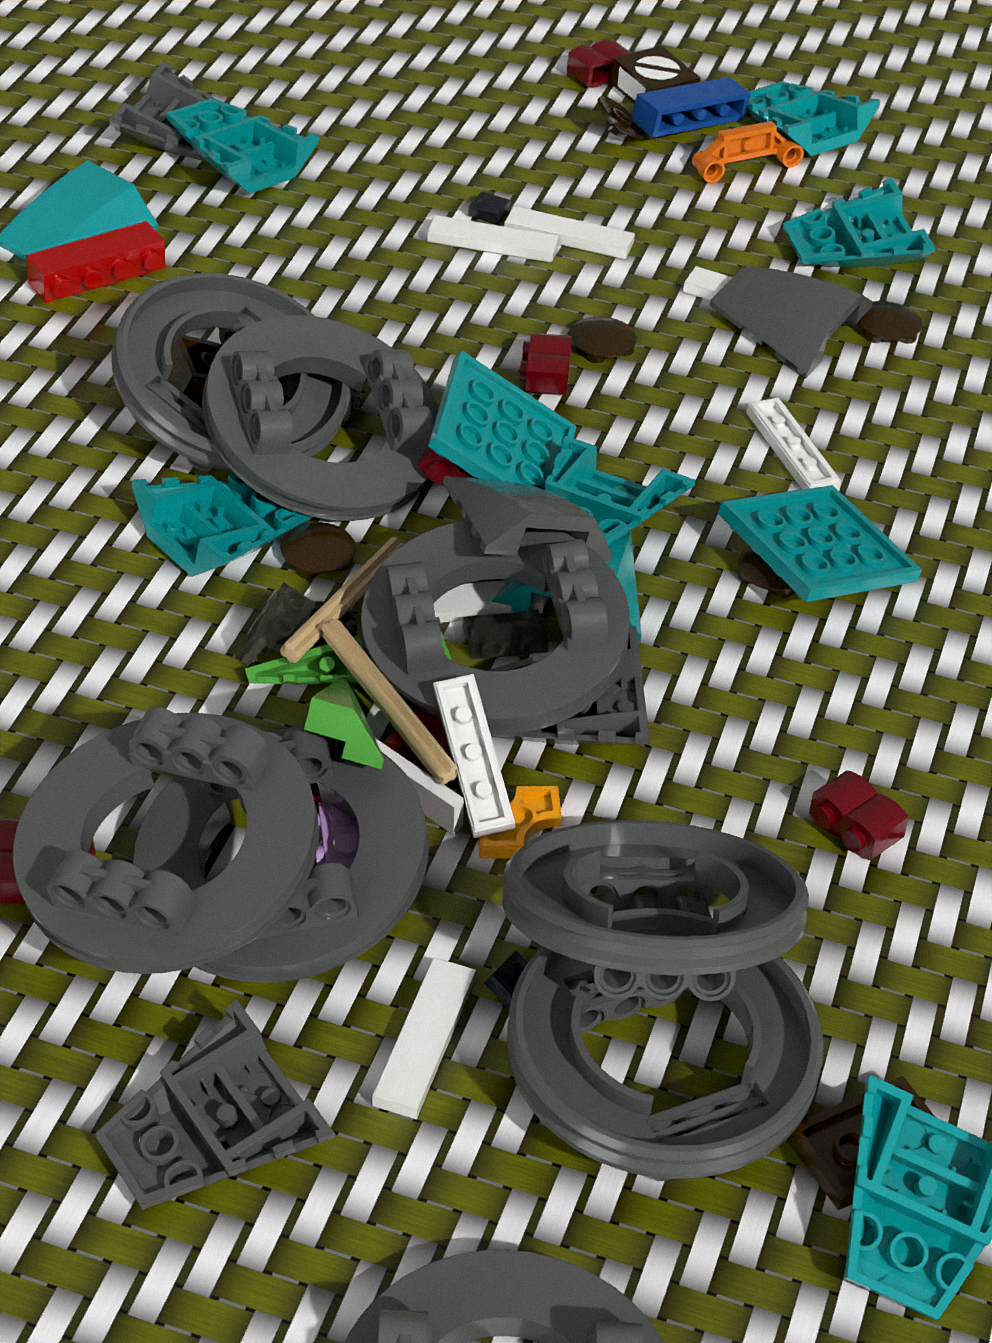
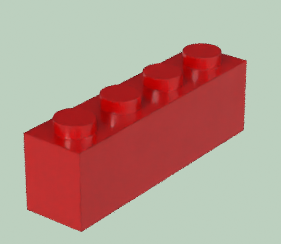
[26,221,166,303]

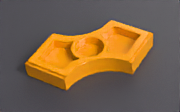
[478,786,562,859]

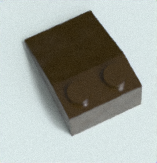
[168,335,284,408]

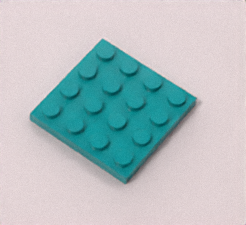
[428,350,577,490]
[718,485,922,602]

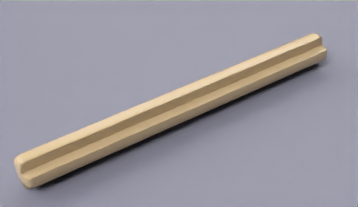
[280,537,404,663]
[321,619,457,785]

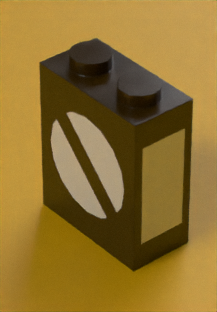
[611,46,701,104]

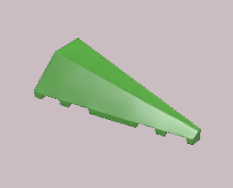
[245,631,452,685]
[304,677,384,769]

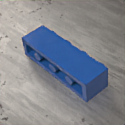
[632,77,751,138]

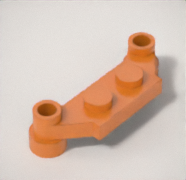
[692,121,804,183]

